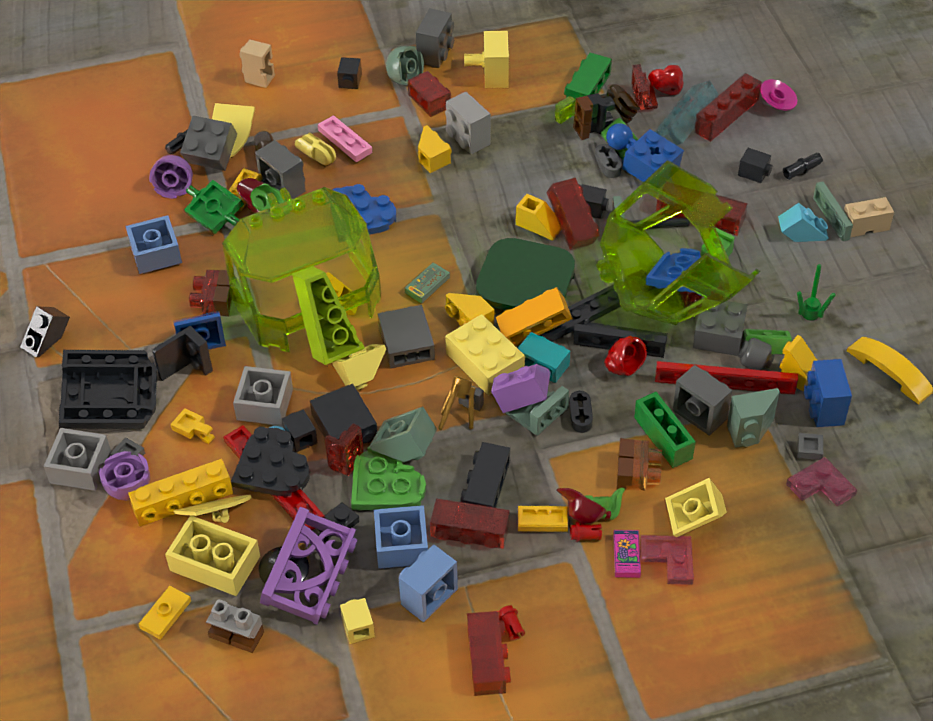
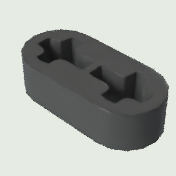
[595,144,622,178]

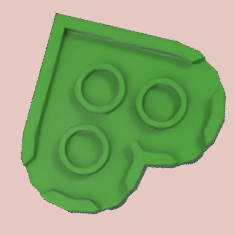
[351,446,426,510]

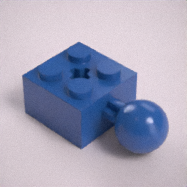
[606,123,684,190]

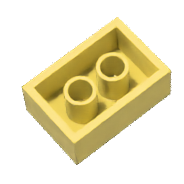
[445,314,525,396]
[165,515,260,596]

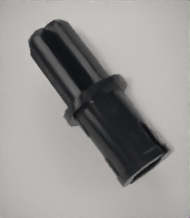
[165,129,188,154]
[783,153,823,180]

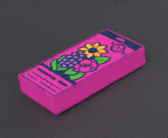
[613,530,641,578]

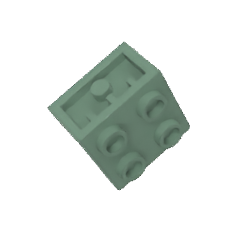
[506,386,569,436]

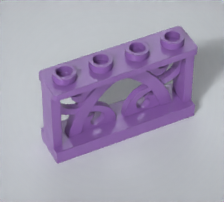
[260,507,358,625]

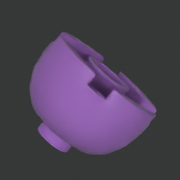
[149,155,193,199]
[99,451,150,501]

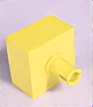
[464,31,509,88]

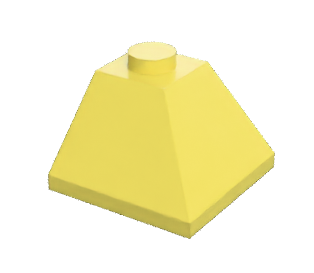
[332,344,386,390]
[665,478,727,537]

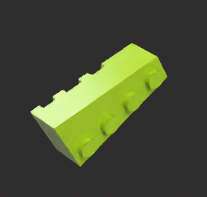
[292,266,365,365]

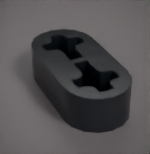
[569,390,593,433]

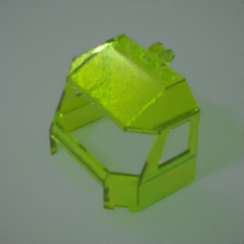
[596,160,760,326]
[222,187,381,352]

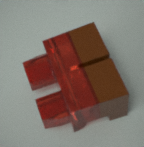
[189,270,236,317]

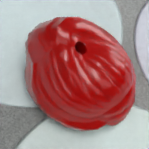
[648,65,684,95]
[604,336,647,376]

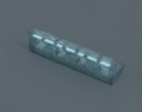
[655,80,720,145]

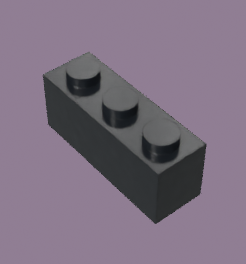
[460,442,510,520]

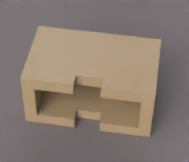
[240,39,275,88]
[844,197,894,237]

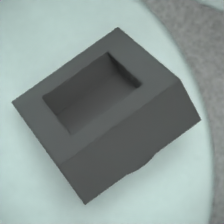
[458,385,484,411]
[798,433,823,460]
[110,437,145,457]

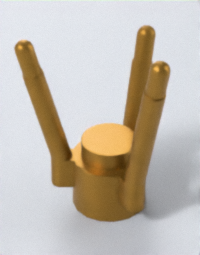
[438,376,476,430]

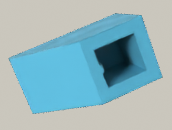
[778,203,829,242]

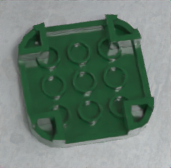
[476,238,575,310]

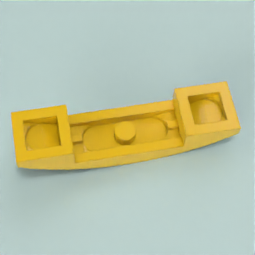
[847,337,933,405]

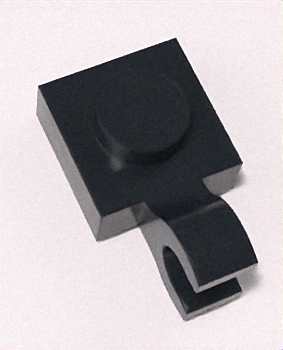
[317,502,359,542]

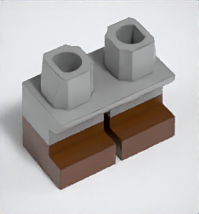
[206,599,264,653]

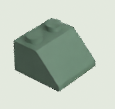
[727,388,780,448]
[370,407,437,462]

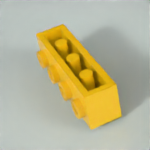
[128,459,233,527]

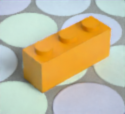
[496,287,572,347]

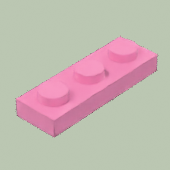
[318,115,372,162]

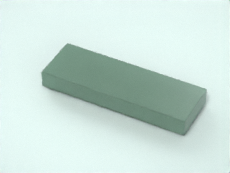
[813,182,853,242]

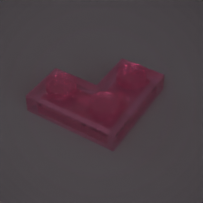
[786,457,857,507]
[640,535,694,585]

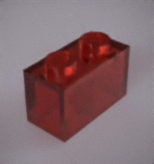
[408,71,451,117]

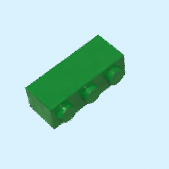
[564,53,612,107]
[634,392,696,468]

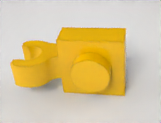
[170,409,215,444]

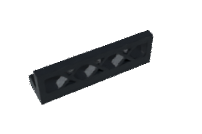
[573,322,668,358]

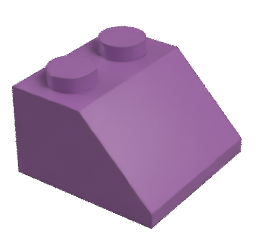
[491,364,550,413]

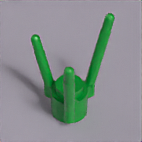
[797,264,836,321]

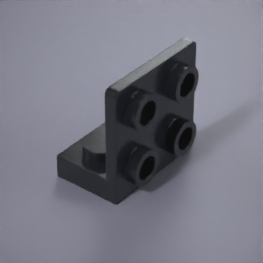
[152,326,213,381]

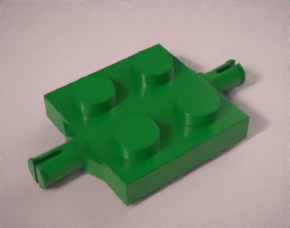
[184,180,244,234]

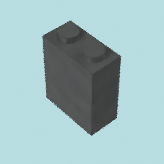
[378,305,435,369]

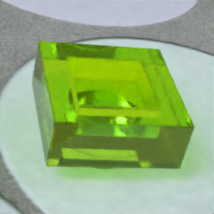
[555,96,576,124]

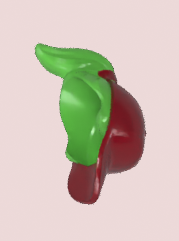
[237,178,296,216]
[556,488,625,525]

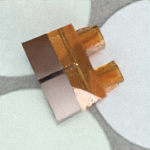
[616,438,662,491]

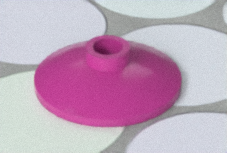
[760,79,798,111]

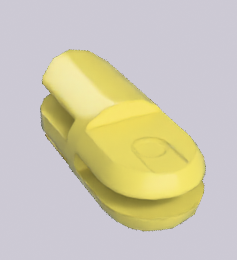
[295,132,336,165]

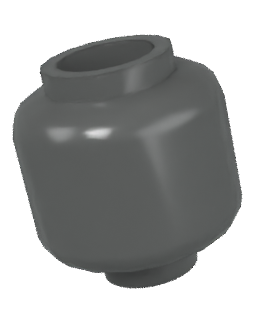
[738,338,774,370]

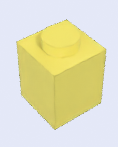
[340,598,375,644]

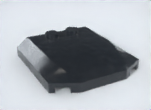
[59,350,157,429]

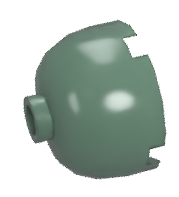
[386,46,424,86]

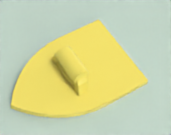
[212,103,255,158]
[174,495,251,523]

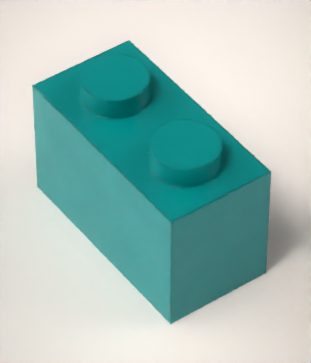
[518,332,570,384]

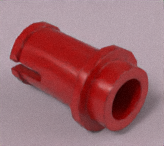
[570,522,602,542]
[498,605,525,640]

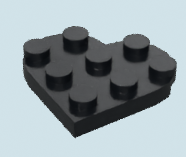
[231,427,310,496]

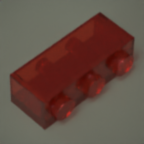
[546,177,600,250]
[430,498,510,549]
[467,611,511,696]

